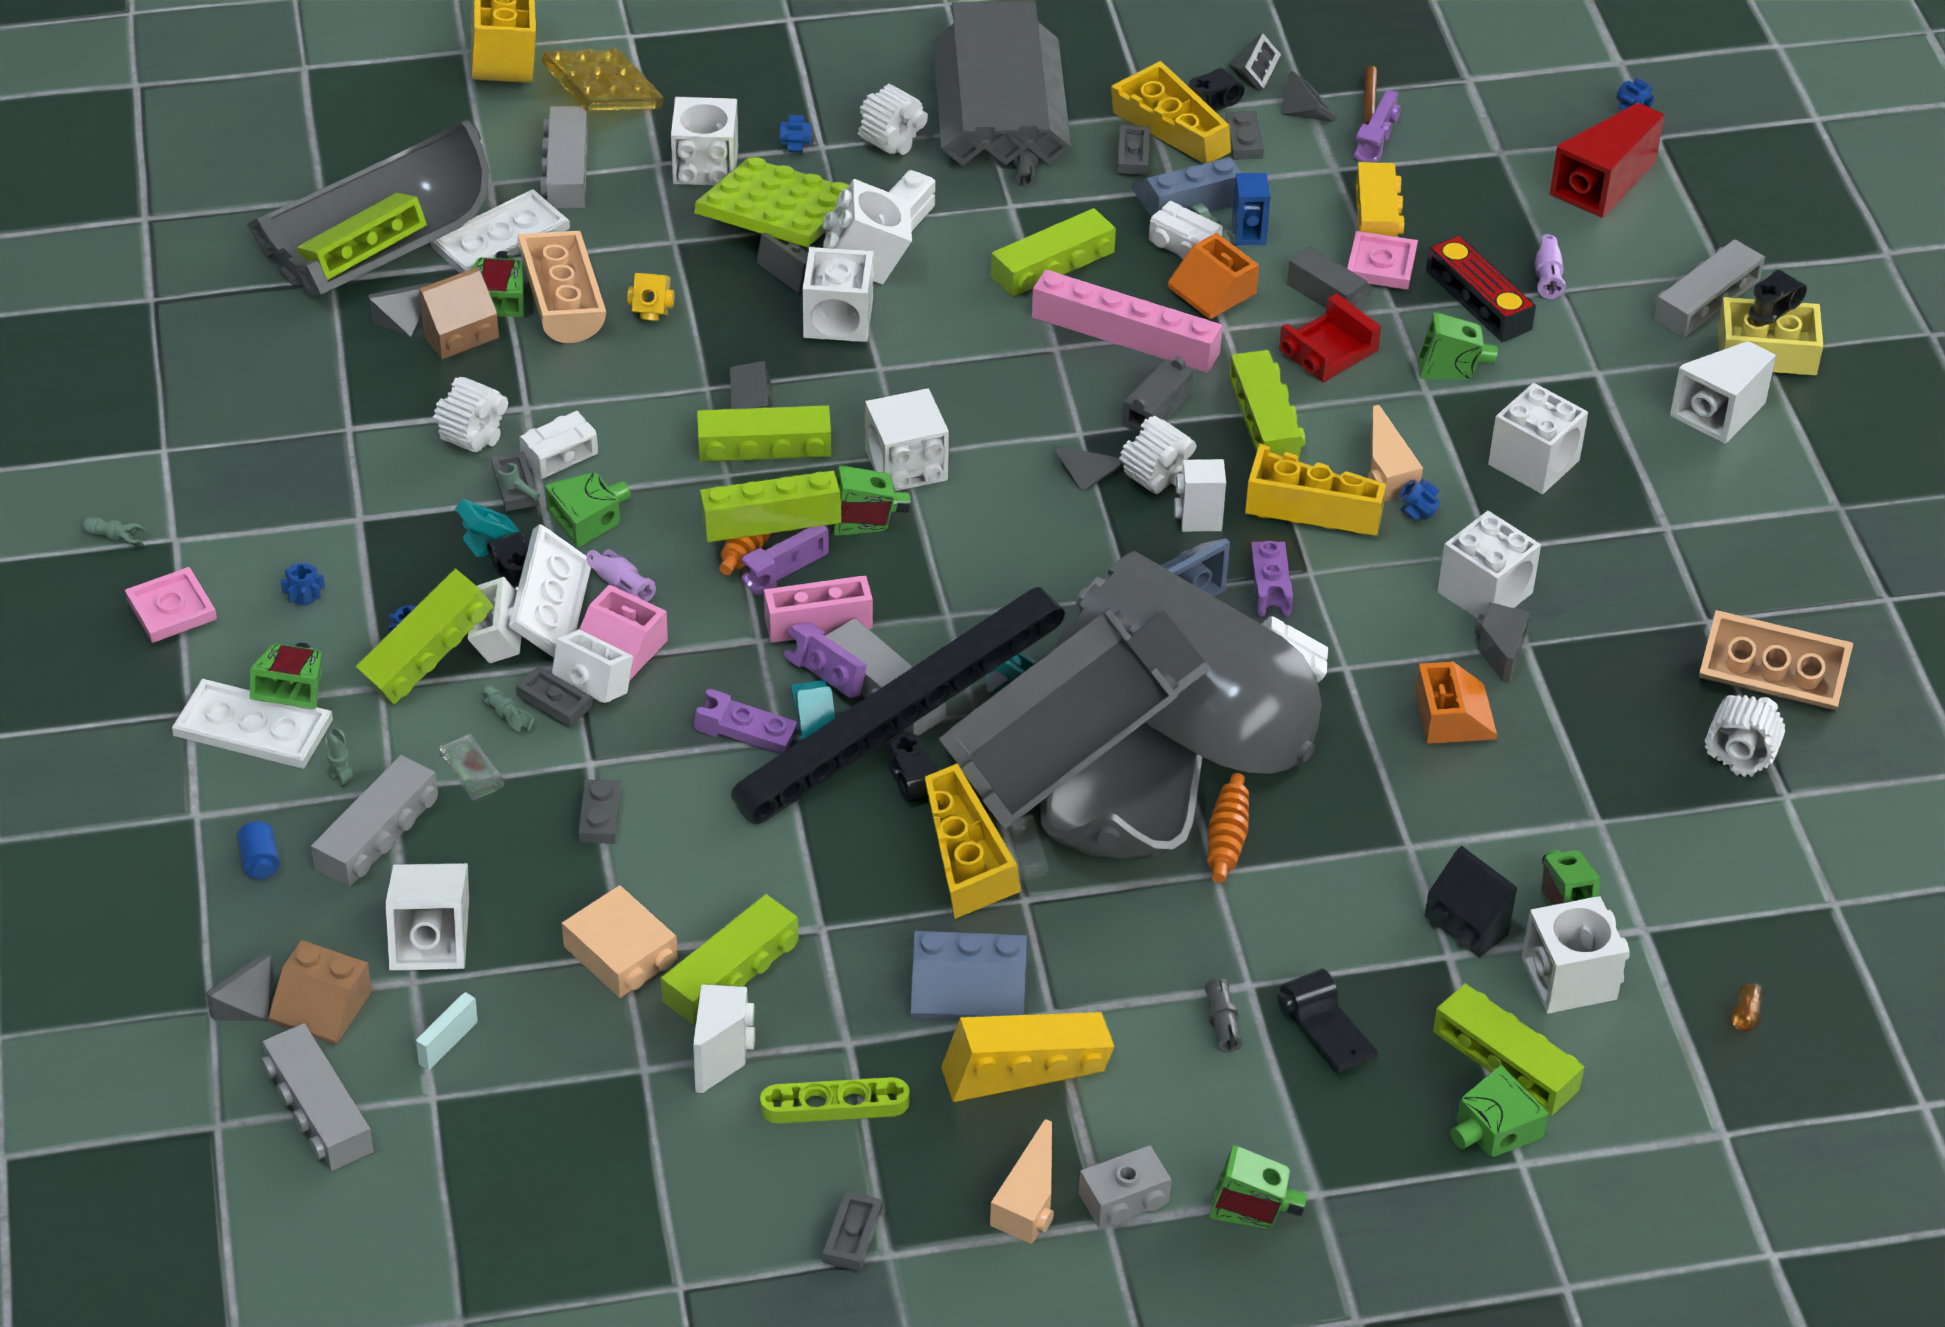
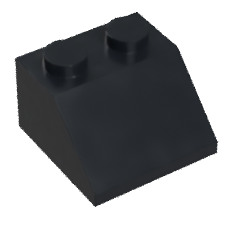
[1425,846,1517,958]

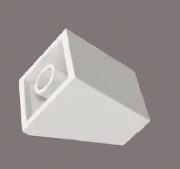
[1670,341,1776,444]
[386,863,469,970]

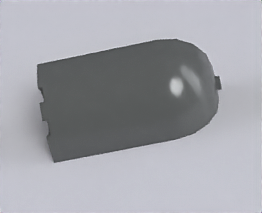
[247,120,490,296]
[1054,551,1322,774]
[1041,723,1203,860]

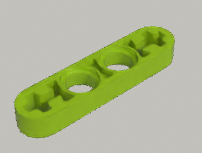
[760,1077,910,1123]

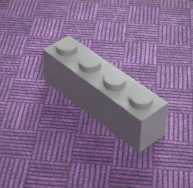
[541,106,588,208]
[1653,239,1765,339]
[825,618,946,736]
[311,755,438,888]
[260,1023,374,1171]

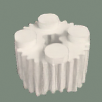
[857,83,928,155]
[433,377,508,452]
[1119,416,1197,494]
[1705,695,1785,777]

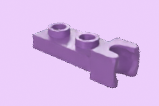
[1354,90,1401,163]
[741,526,829,595]
[1251,541,1293,617]
[784,623,867,698]
[694,689,798,754]

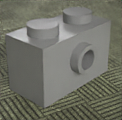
[1079,1145,1171,1229]

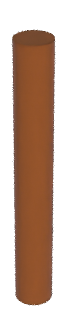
[1363,66,1377,125]

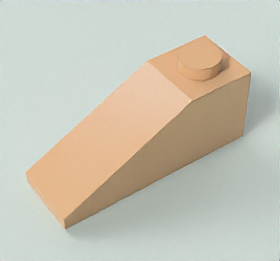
[1368,405,1423,502]
[990,1119,1054,1244]

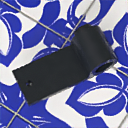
[1277,968,1377,1072]

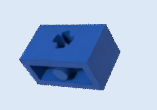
[1232,173,1271,245]

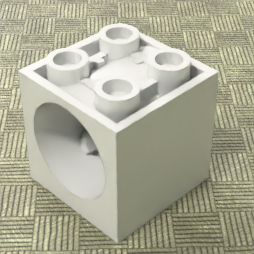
[671,97,738,185]
[823,179,912,285]
[803,247,873,342]
[1488,382,1588,494]
[865,388,949,491]
[1437,511,1541,619]
[1521,896,1629,1014]

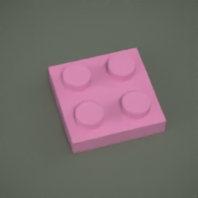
[1347,231,1418,290]
[125,567,217,643]

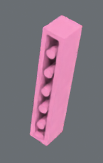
[1032,270,1223,373]

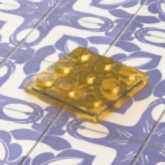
[541,49,664,110]

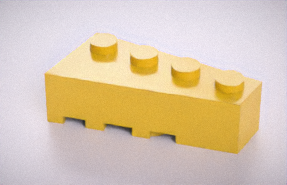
[1245,444,1386,536]
[925,763,1021,919]
[941,1012,1115,1102]

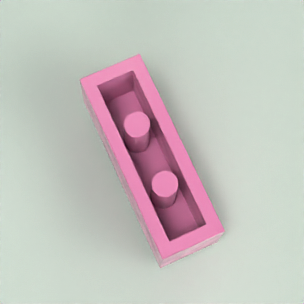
[764,575,873,643]

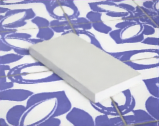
[431,189,570,273]
[509,524,591,658]
[172,679,333,769]

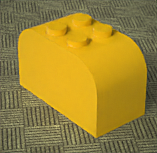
[471,0,536,83]

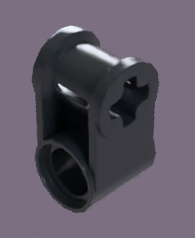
[1189,68,1245,112]
[1749,270,1807,324]
[487,531,528,591]
[889,732,939,802]

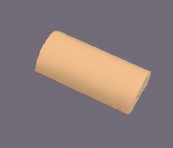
[518,231,606,343]
[1699,610,1853,711]

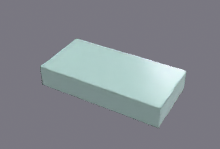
[416,992,478,1070]

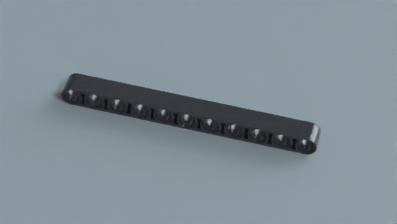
[731,587,1065,824]

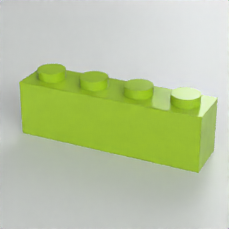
[296,192,427,280]
[991,208,1116,297]
[1229,350,1305,461]
[697,405,831,462]
[700,471,841,542]
[355,568,494,705]
[661,894,799,1025]
[1433,983,1585,1116]

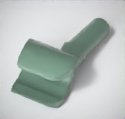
[498,463,540,501]

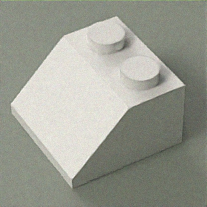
[693,984,755,1093]

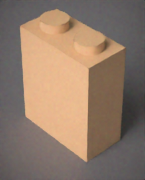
[562,885,678,998]

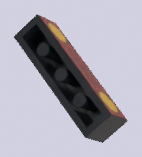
[1426,235,1536,343]

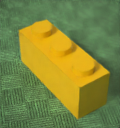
[1355,162,1404,237]

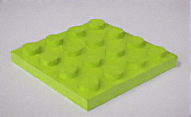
[694,157,849,247]

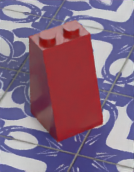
[1549,103,1665,218]

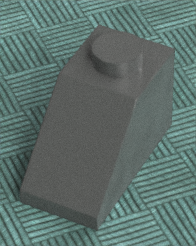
[1474,602,1530,683]

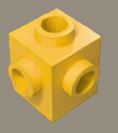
[627,273,675,321]

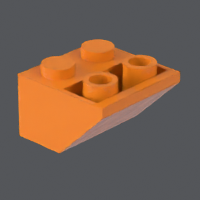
[1168,233,1259,319]
[1415,662,1497,744]

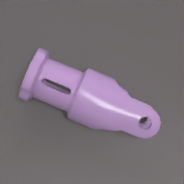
[1534,234,1566,299]
[586,549,656,602]

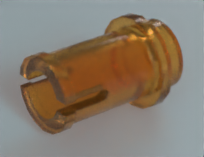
[1731,983,1764,1031]

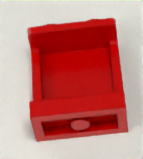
[1279,294,1381,382]

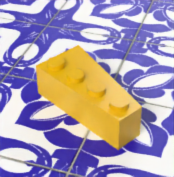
[1111,61,1231,164]

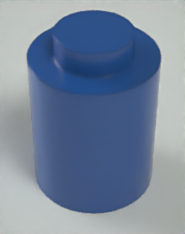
[237,822,280,879]

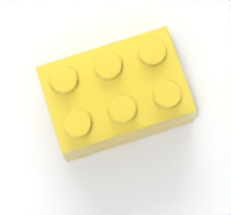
[1717,297,1824,375]

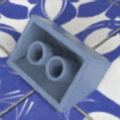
[1132,157,1242,217]
[1160,538,1230,597]
[911,931,1027,1019]

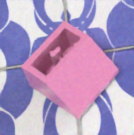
[580,584,668,681]

